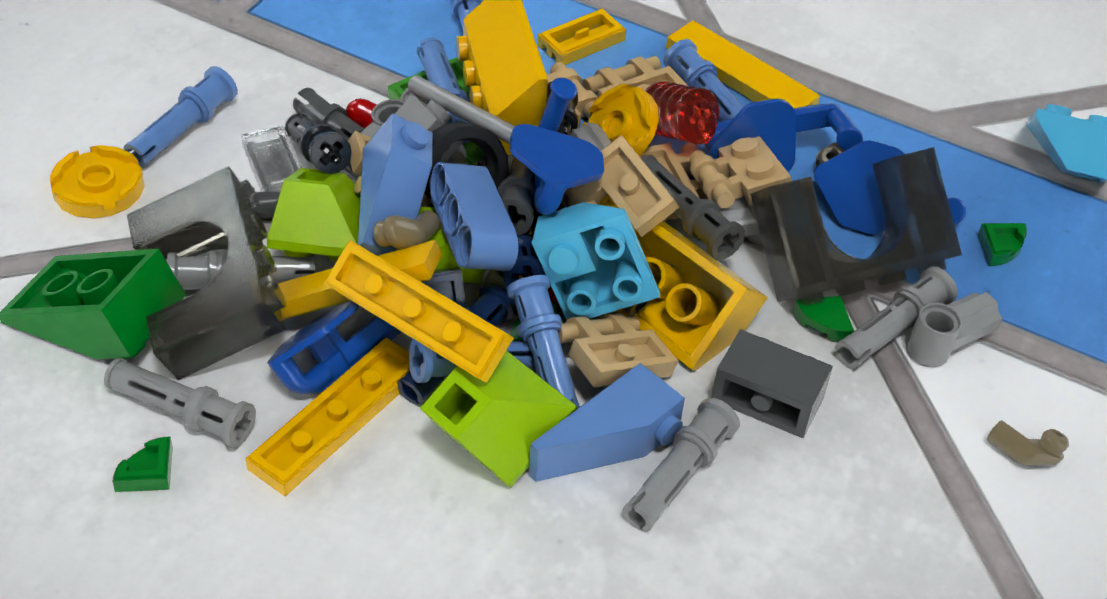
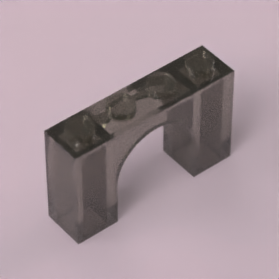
[750,147,962,306]
[127,166,286,380]

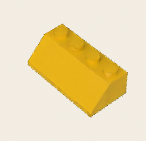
[456,0,548,155]
[599,195,768,371]

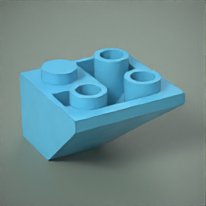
[1026,104,1107,184]
[532,202,660,320]

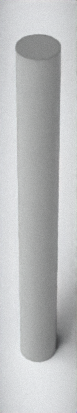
[408,75,515,144]

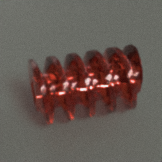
[645,81,719,145]

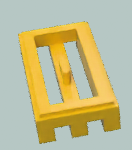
[537,8,626,65]

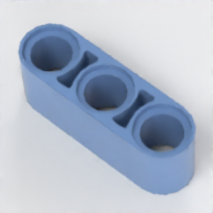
[430,162,518,271]

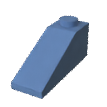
[358,113,433,256]
[528,363,685,482]

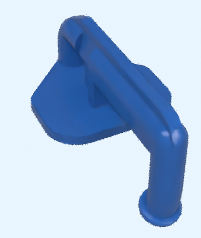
[510,77,604,215]
[703,99,863,172]
[814,140,966,234]
[267,301,402,395]

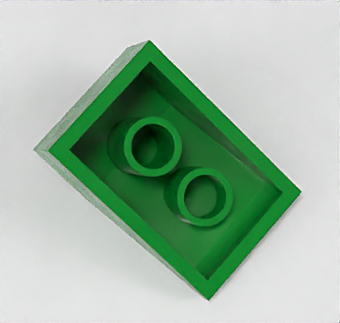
[0,248,186,360]

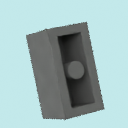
[711,329,833,439]

